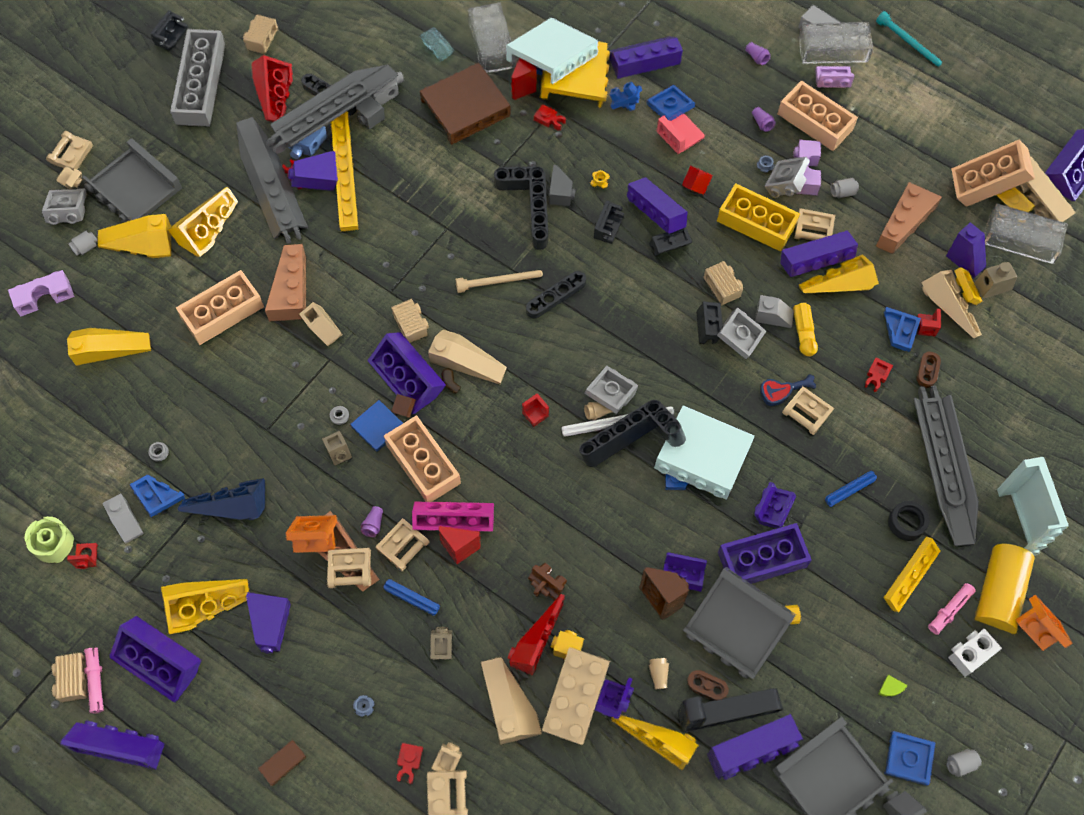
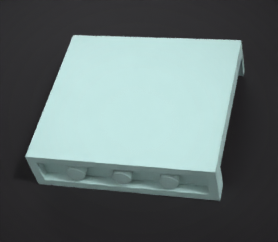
[506,18,598,84]
[654,406,755,500]
[997,457,1069,556]

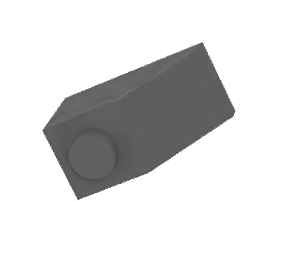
[356,96,385,130]
[549,165,575,206]
[882,791,927,815]

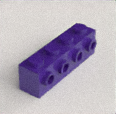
[627,177,687,234]
[780,230,858,277]

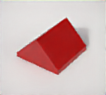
[511,58,537,100]
[438,526,481,564]

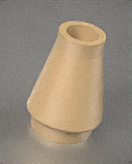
[584,402,613,421]
[648,658,669,689]

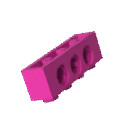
[412,502,494,531]

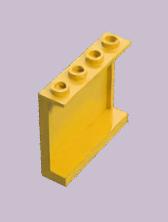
[540,42,610,108]

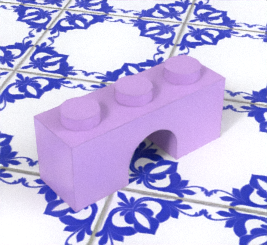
[793,140,821,195]
[8,270,74,317]

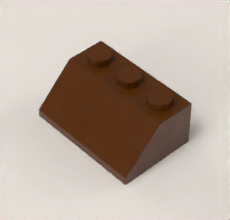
[639,567,689,621]

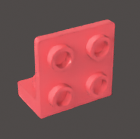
[657,114,705,155]

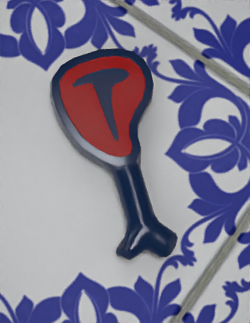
[760,374,816,406]

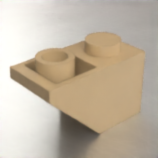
[299,302,343,346]

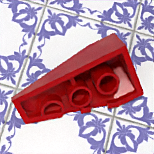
[251,55,293,122]
[508,594,565,676]

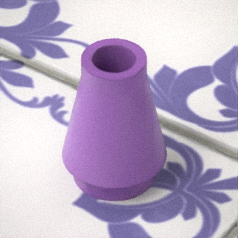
[746,42,770,65]
[752,107,775,132]
[361,506,383,537]

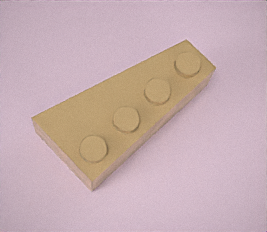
[1016,157,1076,230]

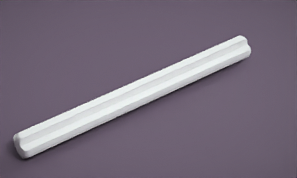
[562,407,674,436]

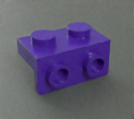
[755,482,796,529]
[663,552,707,591]
[594,678,634,720]

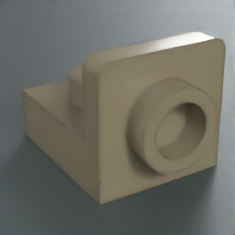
[322,431,352,465]
[431,627,452,659]

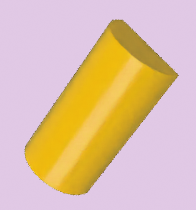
[974,544,1035,634]

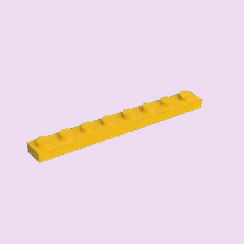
[331,111,359,231]

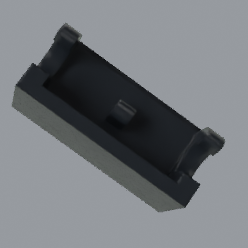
[150,10,188,51]
[594,200,624,244]
[649,227,692,256]
[696,301,723,344]

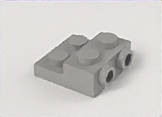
[764,157,810,198]
[42,189,87,225]
[717,307,766,359]
[585,366,638,414]

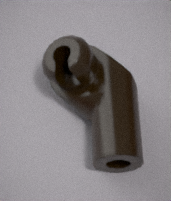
[441,368,461,394]

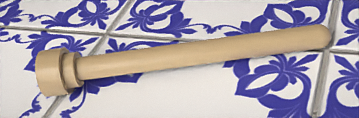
[455,270,543,293]

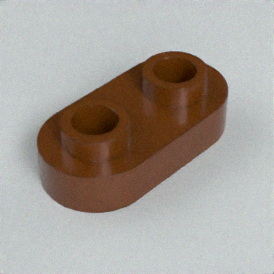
[917,352,941,388]
[687,670,729,701]

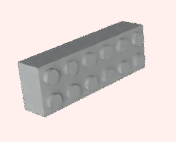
[171,29,225,126]

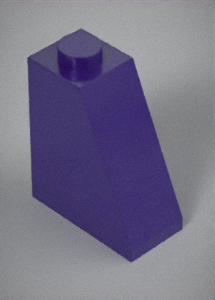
[288,151,338,191]
[946,223,986,279]
[246,592,291,654]

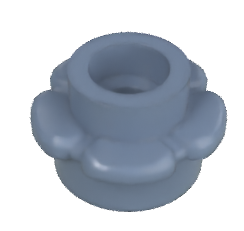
[757,156,774,172]
[353,695,374,717]

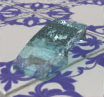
[420,27,454,61]

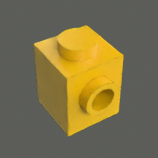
[551,630,584,659]

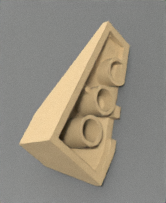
[428,330,507,384]

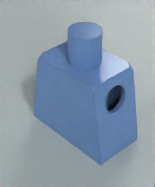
[289,126,327,159]

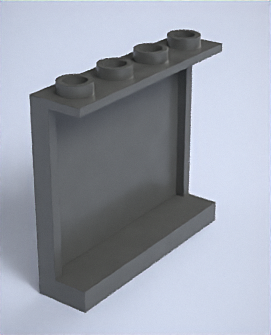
[82,138,182,223]
[683,567,796,679]
[772,717,893,815]

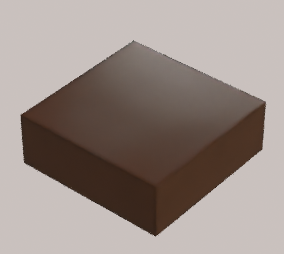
[391,394,416,418]

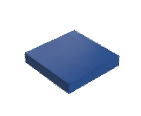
[647,85,695,121]
[350,400,403,452]
[885,731,935,786]

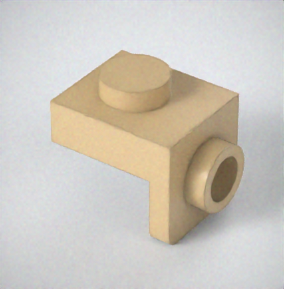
[57,167,83,189]
[432,742,462,771]

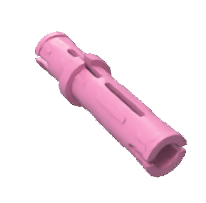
[928,583,976,635]
[84,648,104,714]

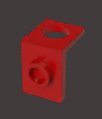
[67,543,97,569]

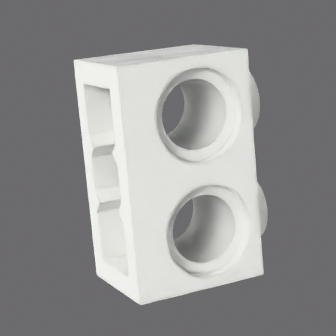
[948,629,1002,677]

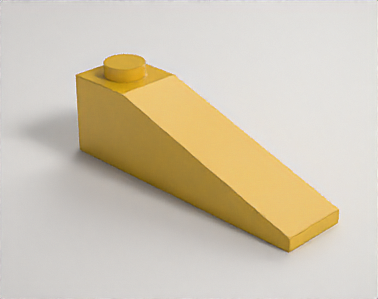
[168,187,238,257]
[98,214,171,258]
[799,254,879,293]
[67,328,151,365]
[161,579,249,634]
[611,715,698,770]

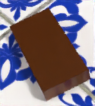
[258,740,306,786]

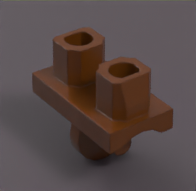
[528,563,567,600]

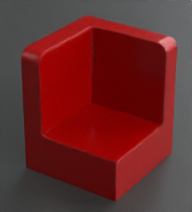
[682,165,713,195]
[917,309,941,337]
[522,393,549,427]

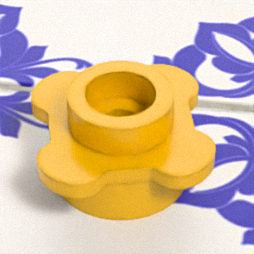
[591,171,610,188]

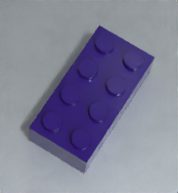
[718,523,811,584]
[707,714,803,780]

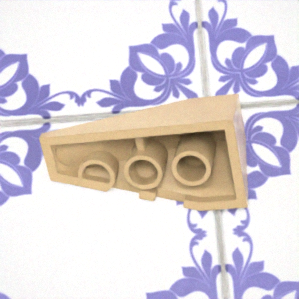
[921,270,982,338]
[481,657,542,745]

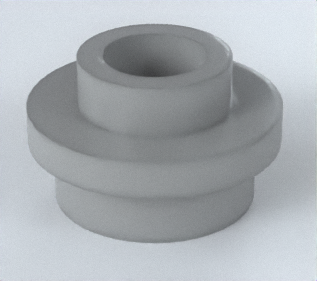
[330,406,349,425]
[148,442,169,461]

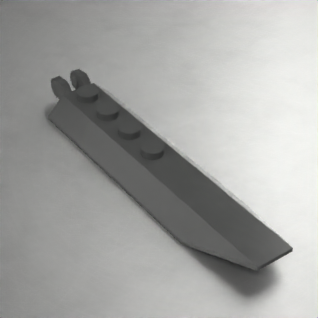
[266,65,398,154]
[236,117,308,244]
[914,386,979,546]

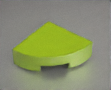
[878,675,907,697]

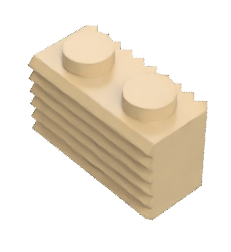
[243,15,278,54]
[704,261,743,305]
[391,299,429,342]
[52,653,88,702]

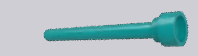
[876,11,942,66]

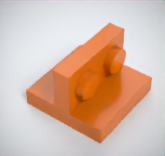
[286,515,337,553]
[1016,595,1072,651]

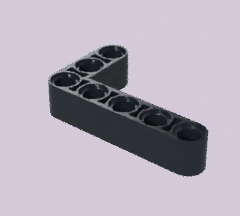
[494,166,548,250]
[579,400,686,467]
[678,688,783,732]

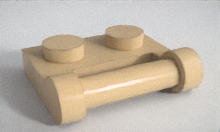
[46,131,93,171]
[794,208,835,240]
[782,387,834,435]
[375,518,430,572]
[327,548,371,588]
[427,770,468,815]

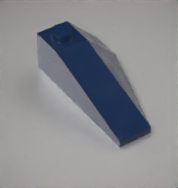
[178,478,265,520]

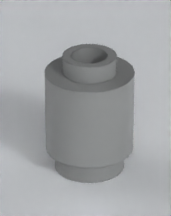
[831,178,859,198]
[68,231,98,256]
[947,749,981,777]

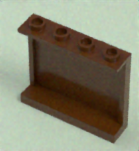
[420,63,511,145]

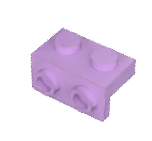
[815,66,854,88]

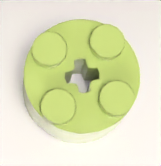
[24,517,74,563]

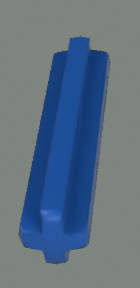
[825,471,877,507]
[383,579,440,616]

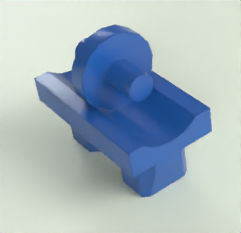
[609,82,642,111]

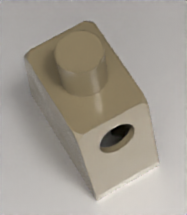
[974,262,1017,299]

